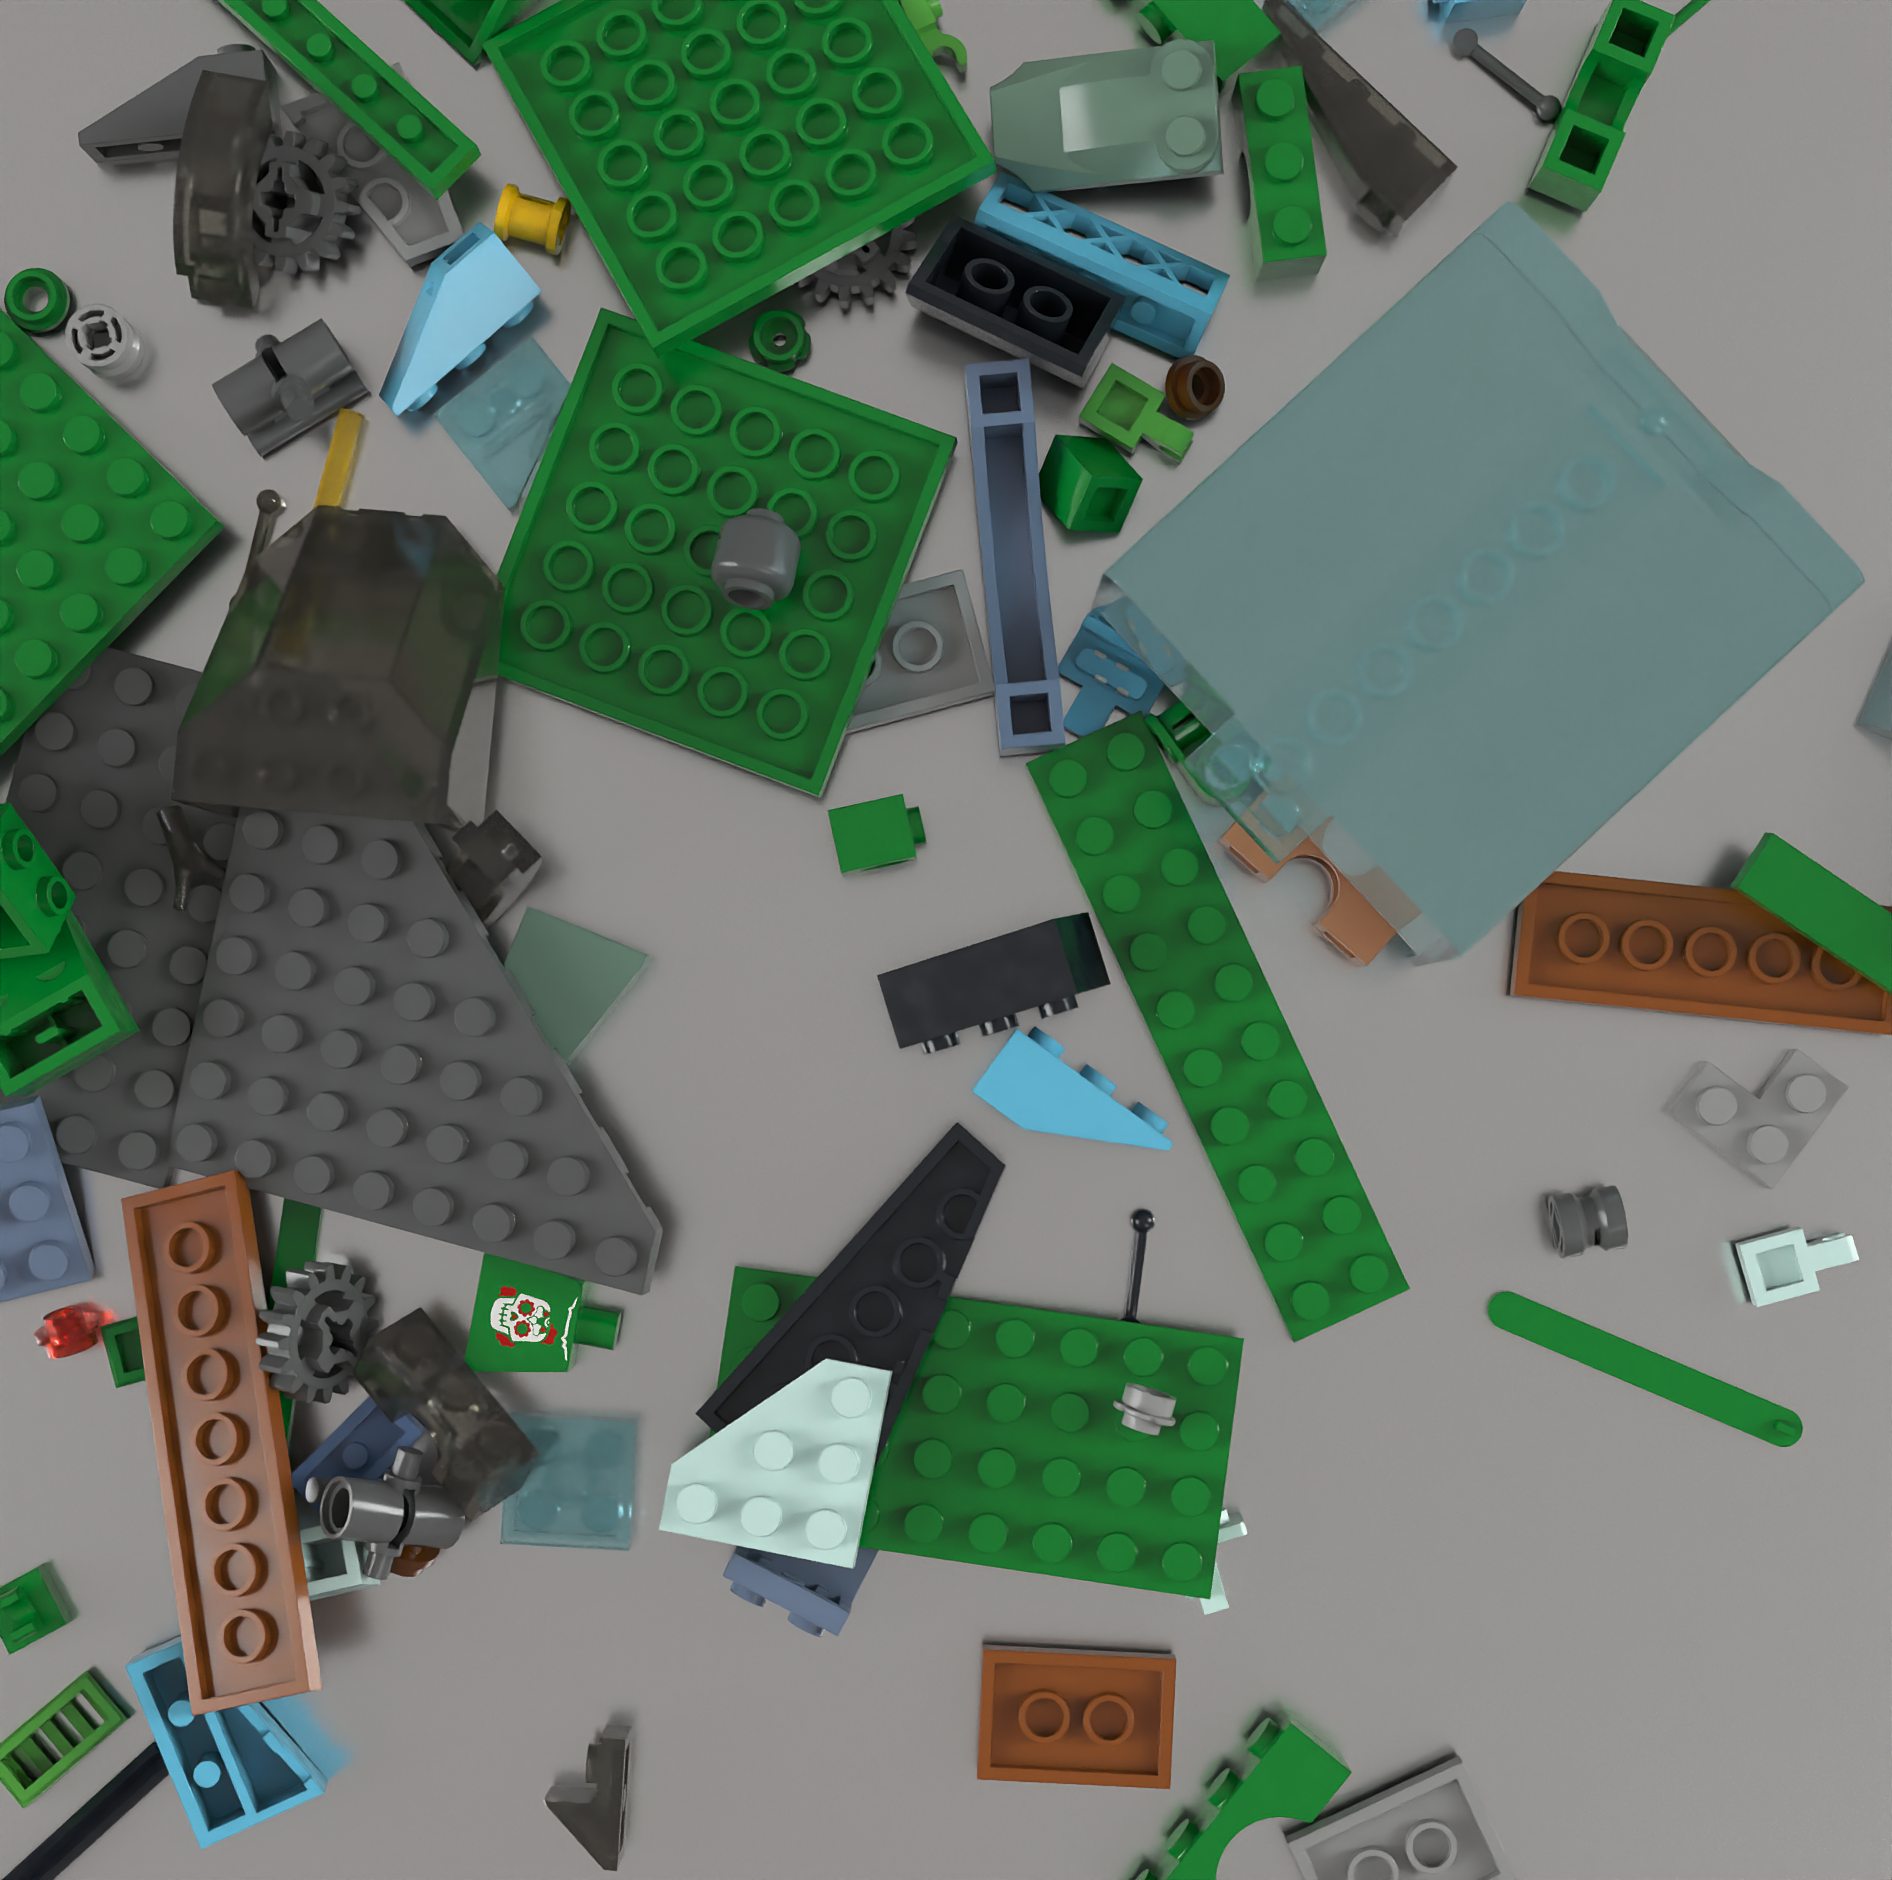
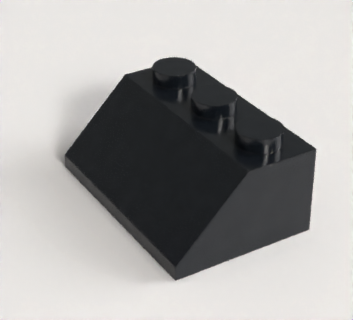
[905,214,1126,388]

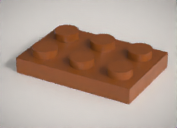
[977,1645,1176,1789]

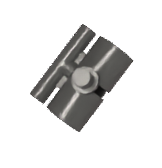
[212,318,369,457]
[305,1446,465,1580]

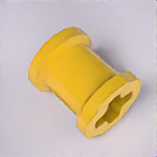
[494,183,571,255]

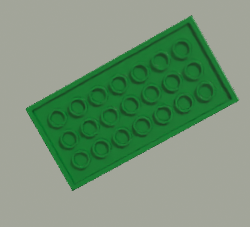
[709,1266,1244,1599]

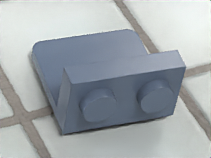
[722,1546,879,1637]

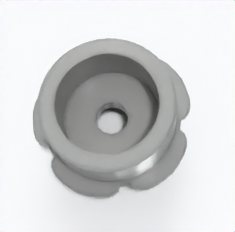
[1113,1382,1177,1435]

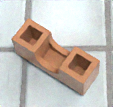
[1217,790,1397,967]

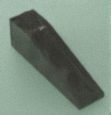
[1262,0,1458,238]

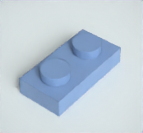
[291,1385,427,1513]

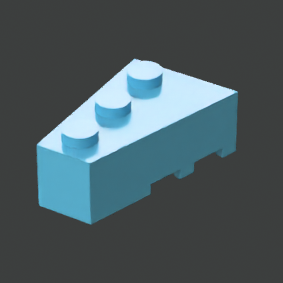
[125,1636,328,1849]

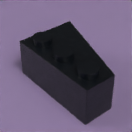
[877,912,1111,1055]

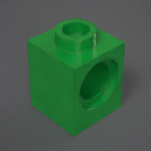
[827,794,927,877]

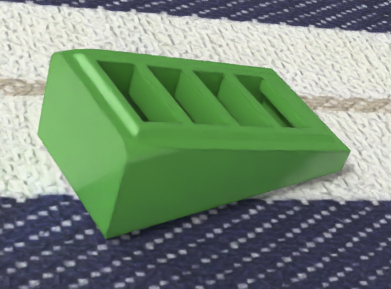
[0,1670,128,1809]

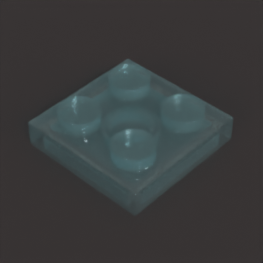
[500,1412,639,1551]

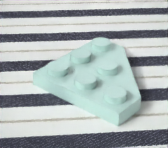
[659,1358,892,1569]

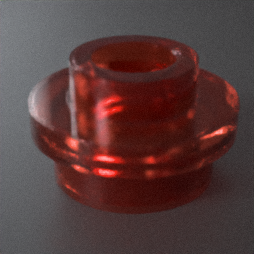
[34,1305,100,1359]

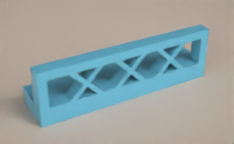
[973,171,1230,358]

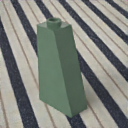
[503,906,653,1067]

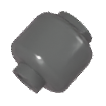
[711,508,801,610]

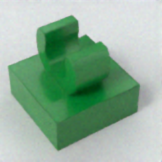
[0,1564,74,1655]

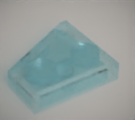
[433,337,571,514]

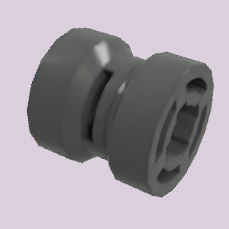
[1548,1185,1628,1258]

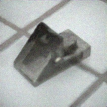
[544,1724,632,1871]

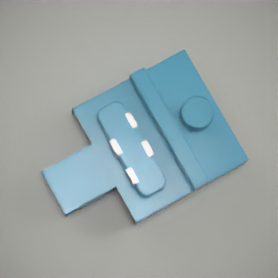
[1058,584,1165,738]

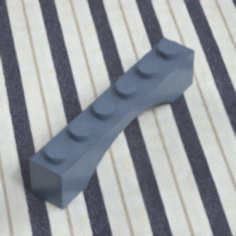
[965,358,1066,756]

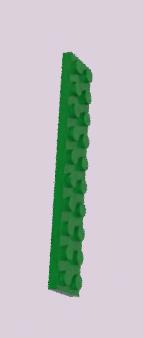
[1025,710,1410,1343]

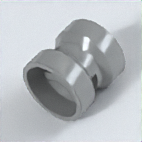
[65,304,144,380]

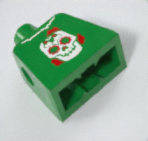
[463,1253,621,1372]

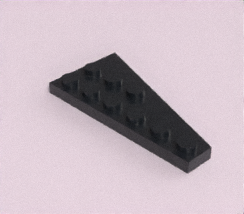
[695,1122,1007,1476]

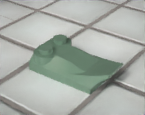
[989,39,1224,193]

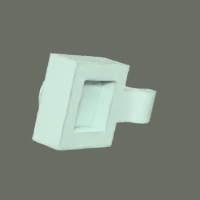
[1735,1227,1859,1307]

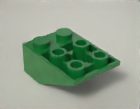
[0,908,140,1097]

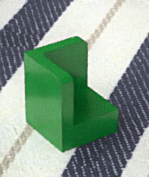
[1039,434,1143,533]

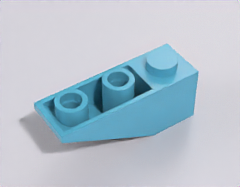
[379,221,542,416]
[971,1026,1174,1151]

